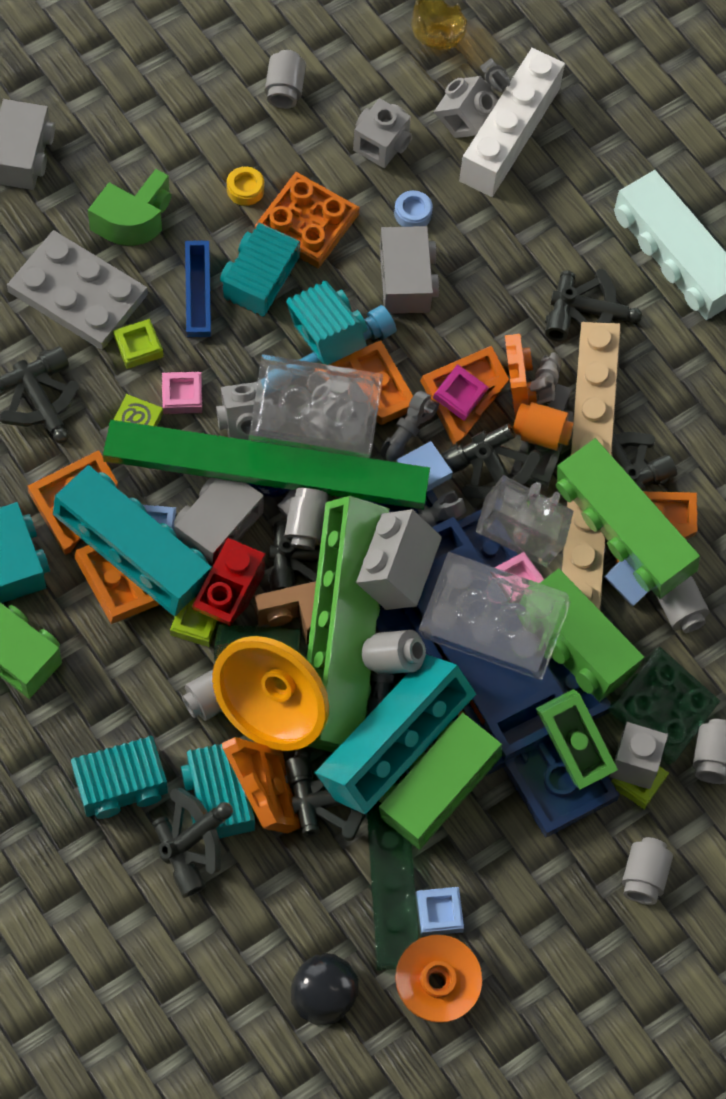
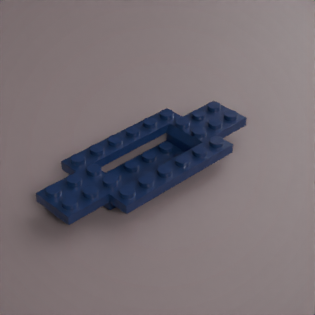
[368,489,620,838]

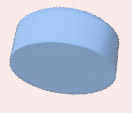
[394,190,433,227]

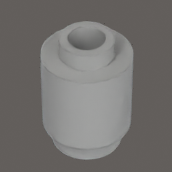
[265,50,306,109]
[284,488,328,550]
[657,576,710,633]
[362,630,426,675]
[182,669,223,721]
[693,719,726,784]
[622,837,673,905]

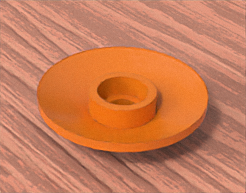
[395,935,482,1023]

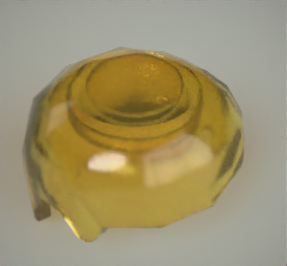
[411,0,467,50]

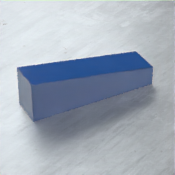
[185,240,211,337]

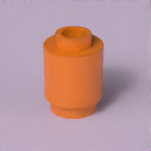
[513,402,574,451]

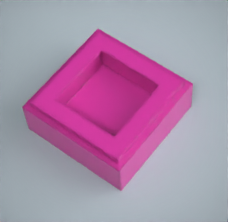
[433,364,489,421]

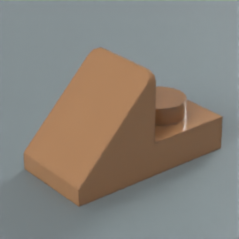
[254,581,316,645]

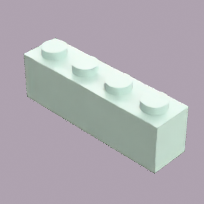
[614,170,726,320]

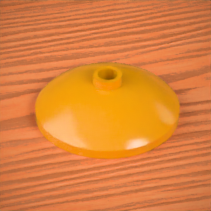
[212,636,329,751]

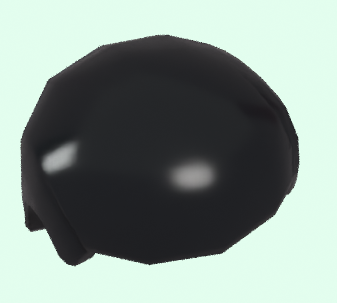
[291,953,359,1025]

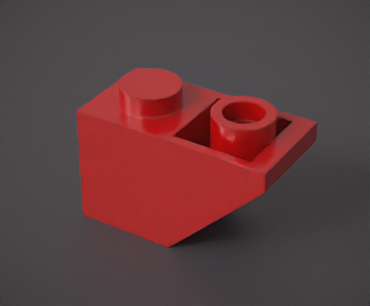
[192,538,265,625]

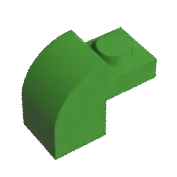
[88,169,172,246]

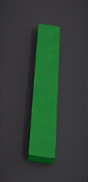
[103,420,430,510]

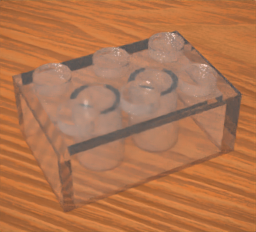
[248,354,383,458]
[419,552,571,680]

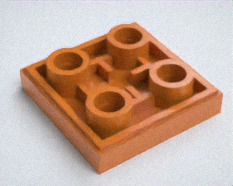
[255,172,360,269]

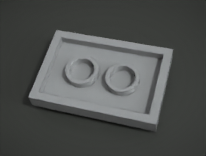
[7,230,148,350]

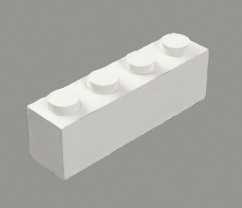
[459,48,565,197]

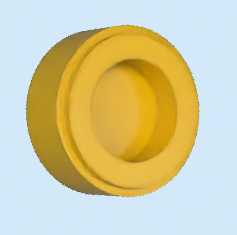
[227,167,264,206]

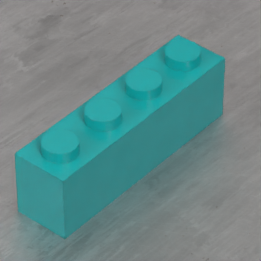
[53,465,211,617]
[315,654,476,814]

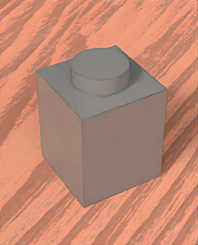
[610,722,668,789]

